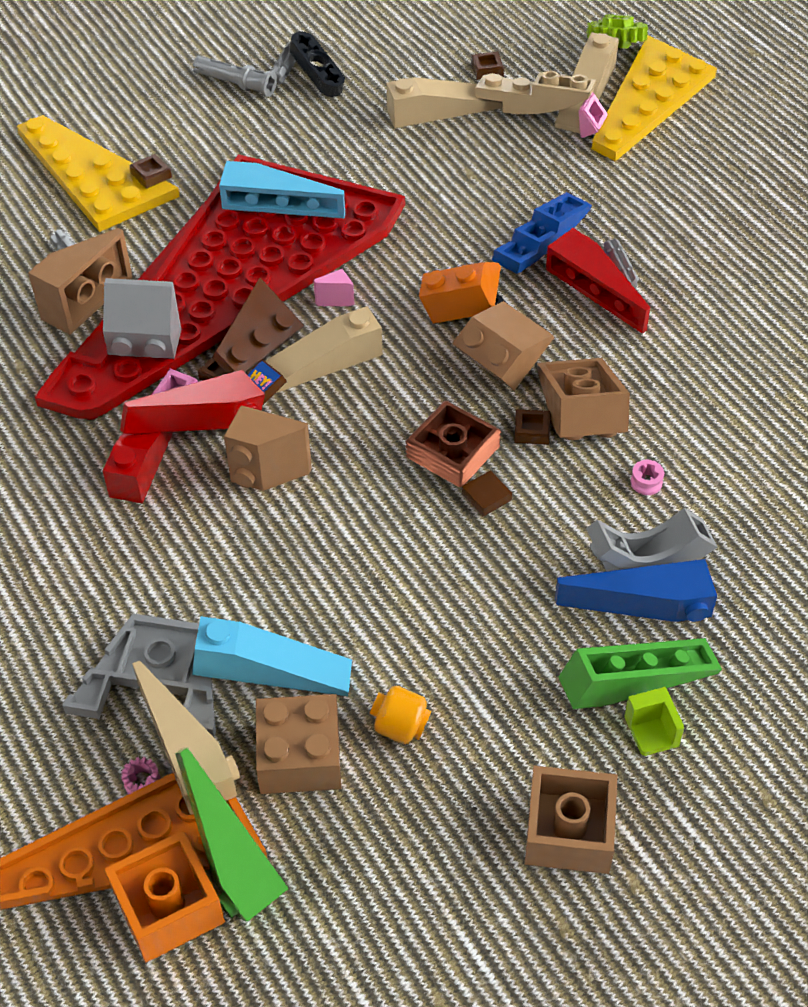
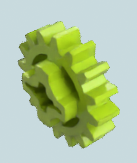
[587,14,648,49]

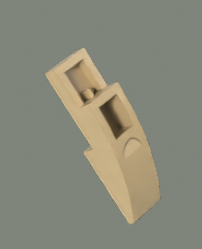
[475,71,596,114]

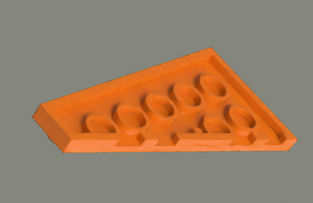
[0,773,267,910]

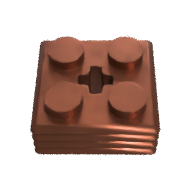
[405,401,501,487]

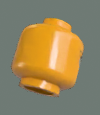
[369,685,431,744]

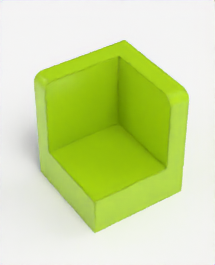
[624,686,684,756]

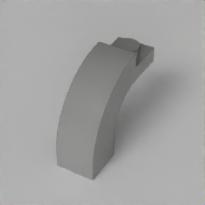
[586,508,718,571]

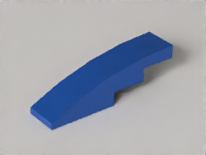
[492,192,592,274]

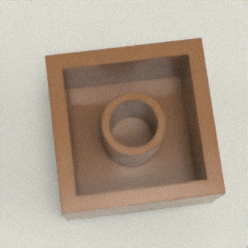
[256,694,342,794]
[524,766,618,874]

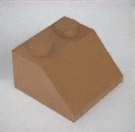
[452,301,555,391]
[224,405,312,491]

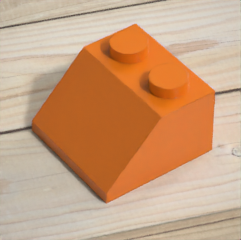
[419,262,501,324]
[104,830,225,963]

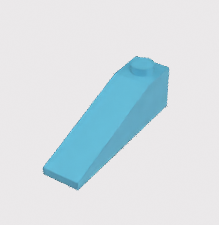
[219,161,345,218]
[192,616,352,696]

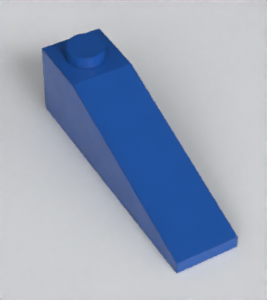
[555,559,717,622]

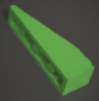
[558,638,722,709]
[175,747,289,922]

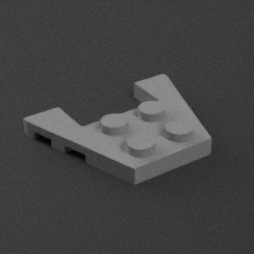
[63,613,216,737]

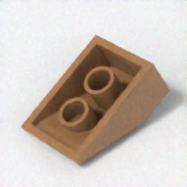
[28,228,133,335]
[537,358,630,440]

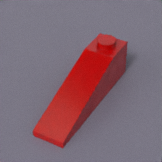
[546,228,650,334]
[120,370,265,434]
[102,391,173,504]

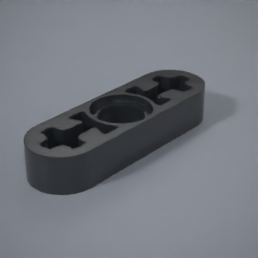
[289,31,345,97]

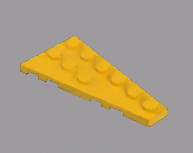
[591,35,717,161]
[16,115,180,232]

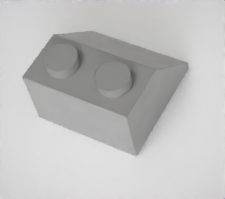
[103,278,181,359]

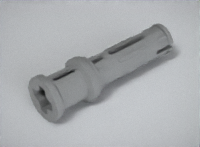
[193,55,277,97]

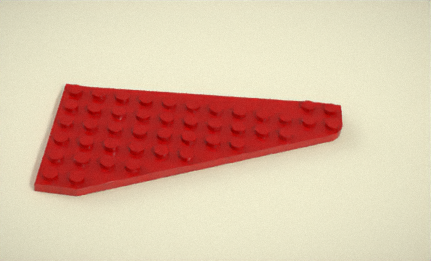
[35,154,405,420]

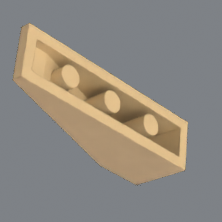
[554,32,619,133]
[386,77,503,128]
[247,306,383,393]
[132,661,240,815]

